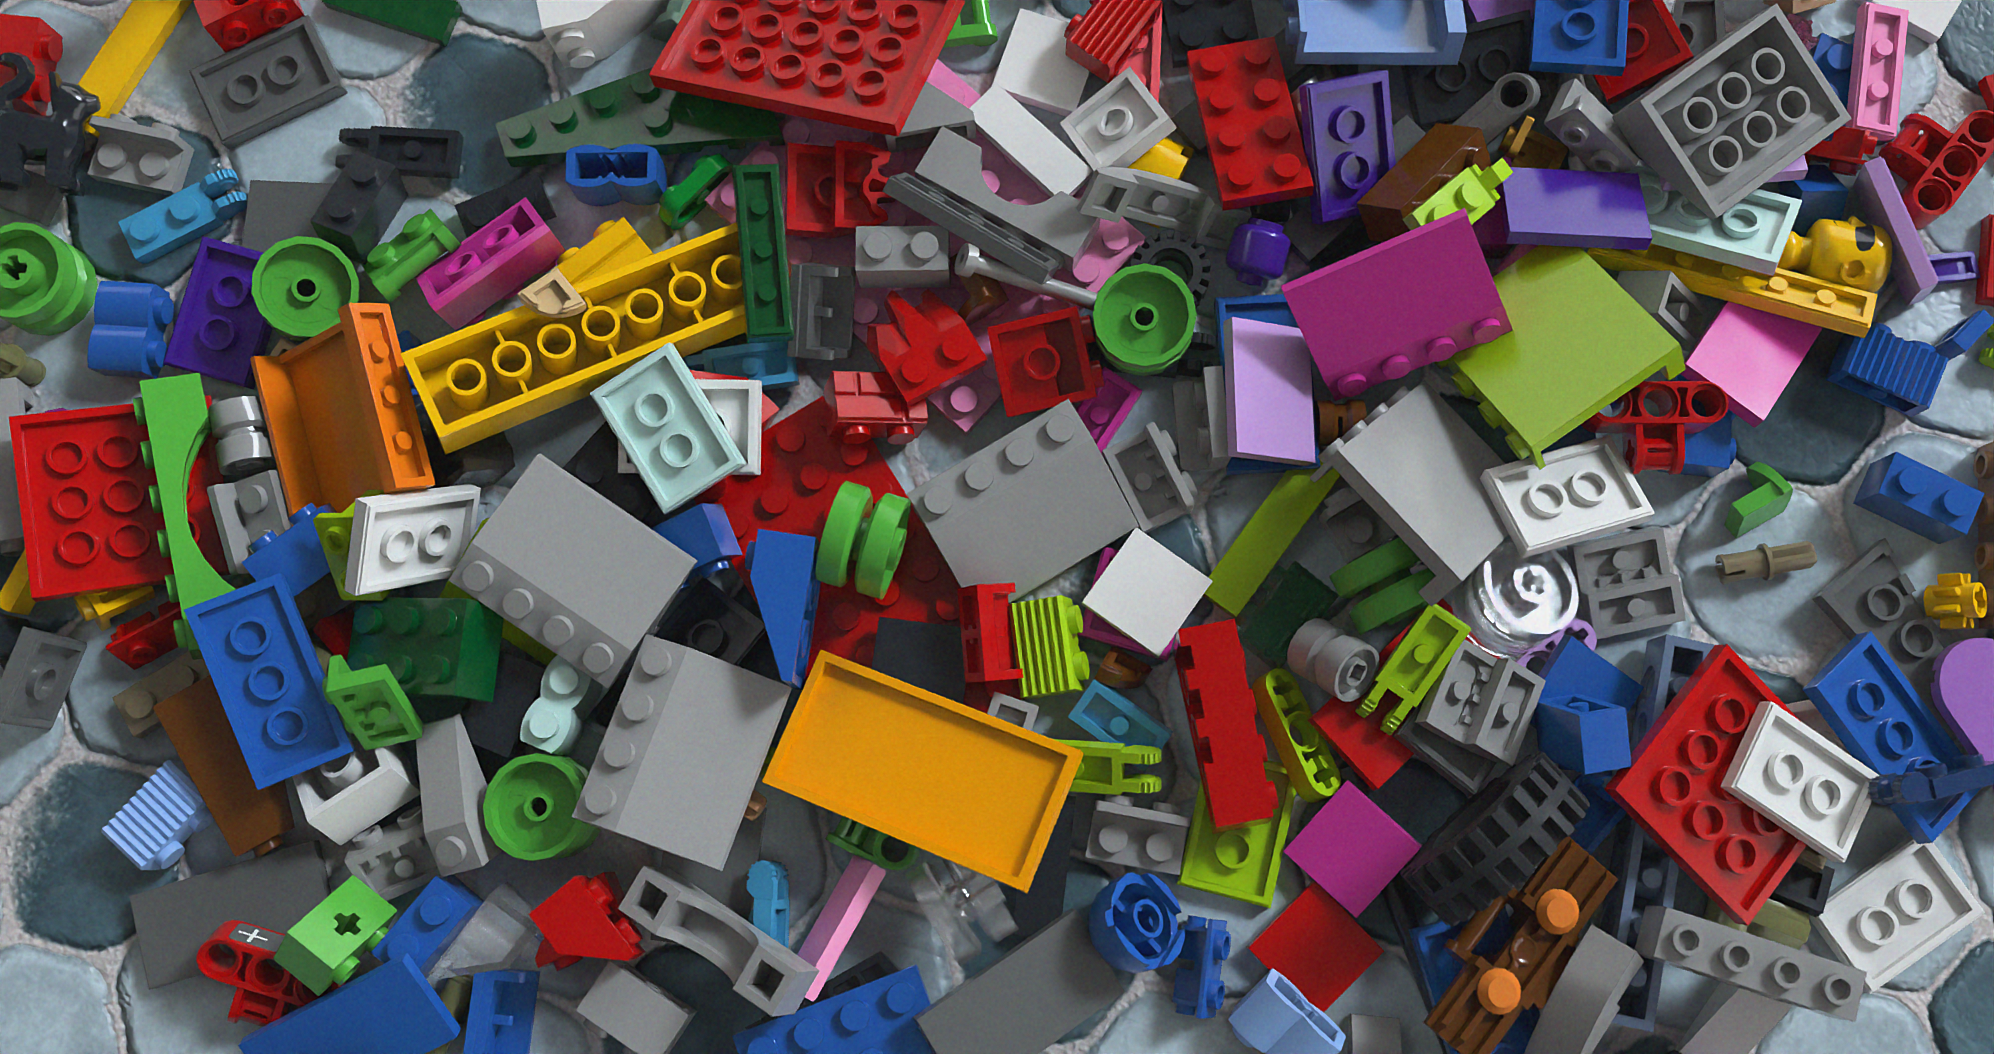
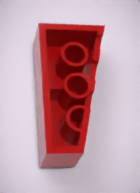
[1172,619,1279,834]

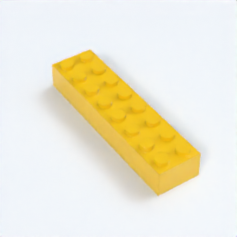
[400,222,746,454]

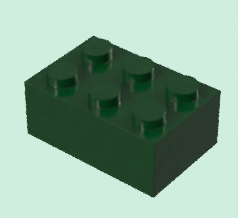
[347,597,504,702]

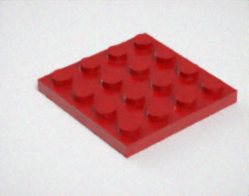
[9,395,231,602]
[1604,644,1807,925]

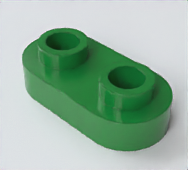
[658,153,733,230]

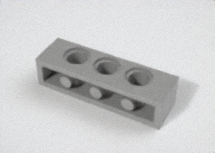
[1635,905,1867,1022]

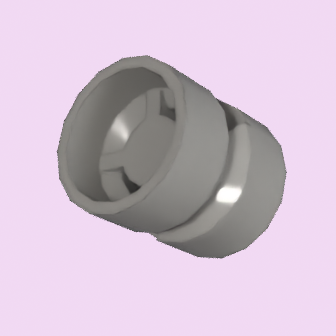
[208,396,277,476]
[1287,618,1379,702]

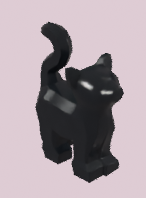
[0,52,101,196]

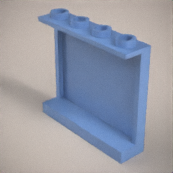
[1282,0,1467,65]

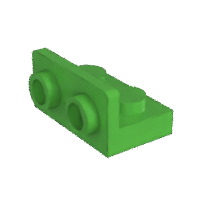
[322,655,423,751]

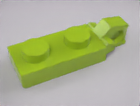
[1403,158,1513,231]

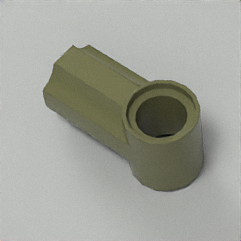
[1702,897,1811,950]

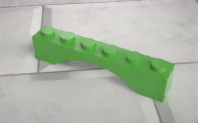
[133,373,236,660]

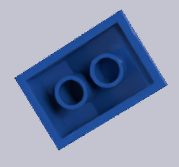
[745,529,822,690]

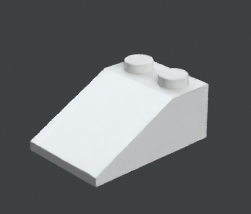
[536,0,670,68]
[292,733,421,846]

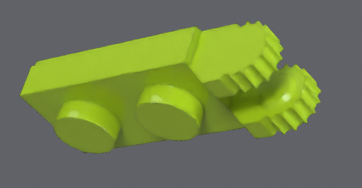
[1355,603,1472,735]
[1053,739,1162,795]

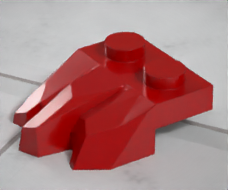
[784,140,896,239]
[866,289,987,408]

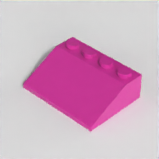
[1281,208,1513,401]

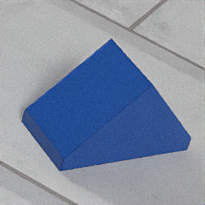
[1778,165,1849,237]

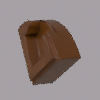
[1094,646,1153,689]

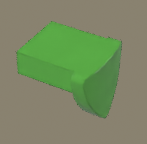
[1724,462,1793,539]

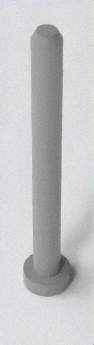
[955,243,1141,322]

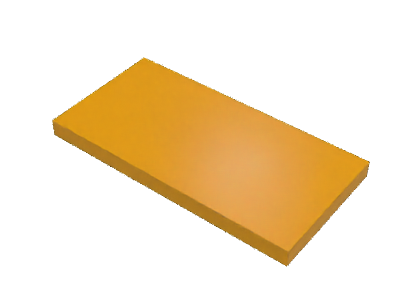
[762,649,1084,893]

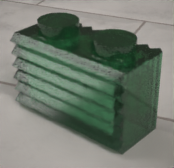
[1235,560,1339,670]

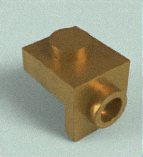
[1498,115,1569,169]

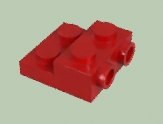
[987,306,1105,418]

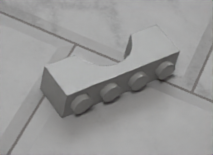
[914,126,1100,273]
[618,866,820,1017]

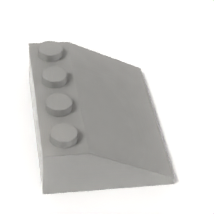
[1611,3,1852,220]
[906,399,1139,604]
[449,454,698,688]
[572,634,792,871]

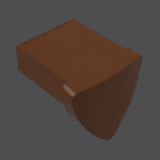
[949,253,1009,326]

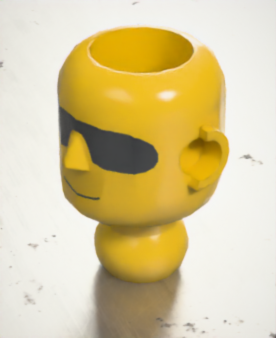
[1777,216,1893,293]

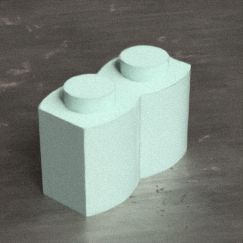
[520,655,603,756]

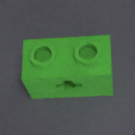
[273,875,398,996]

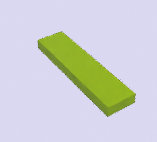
[1203,454,1340,619]

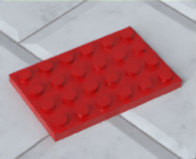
[649,0,965,137]

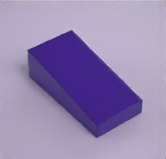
[1928,251,1981,285]

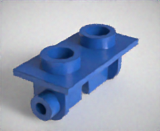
[1172,915,1231,1019]

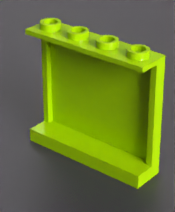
[1434,245,1686,470]

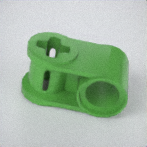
[825,816,920,871]

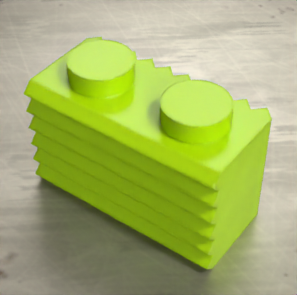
[1009,595,1090,699]

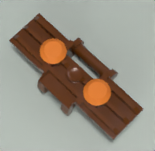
[1423,837,1618,1054]

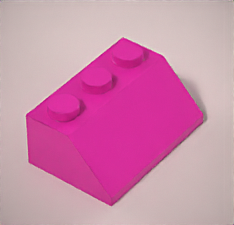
[415,197,566,331]

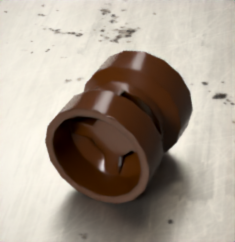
[1315,399,1367,446]

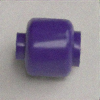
[1225,217,1291,287]

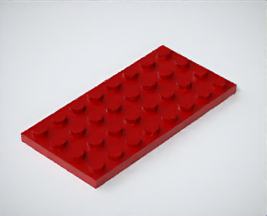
[693,395,1026,714]

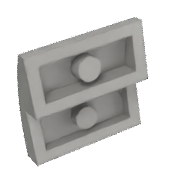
[1566,526,1686,640]
[1415,639,1546,767]

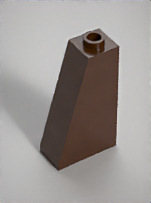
[152,675,295,858]

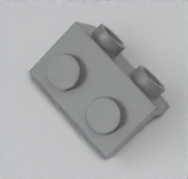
[1102,422,1198,533]

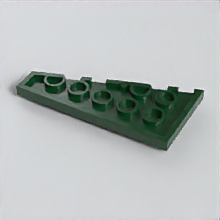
[495,67,786,167]

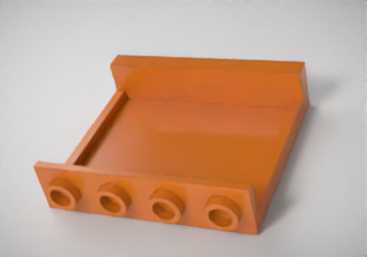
[250,303,435,526]

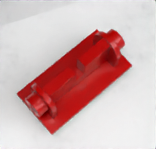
[1804,126,1878,176]
[105,600,183,670]

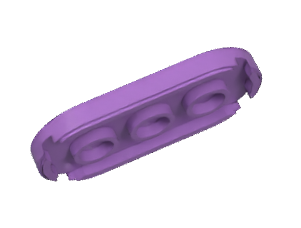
[1931,638,1994,789]

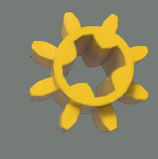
[1923,573,1987,630]

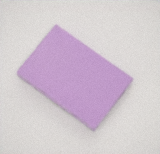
[1853,156,1939,306]
[1223,317,1315,466]

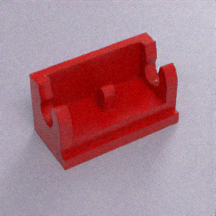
[957,583,1023,683]

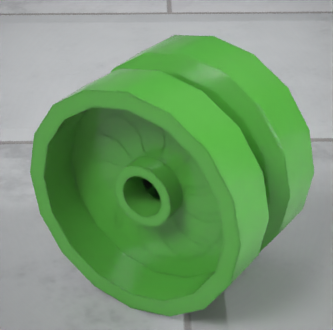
[0,222,98,336]
[252,236,360,343]
[1093,263,1197,376]
[816,481,911,600]
[1329,537,1435,635]
[483,753,601,861]

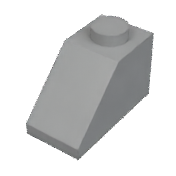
[885,81,976,153]
[1617,271,1710,352]

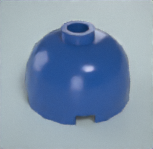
[1088,872,1185,973]

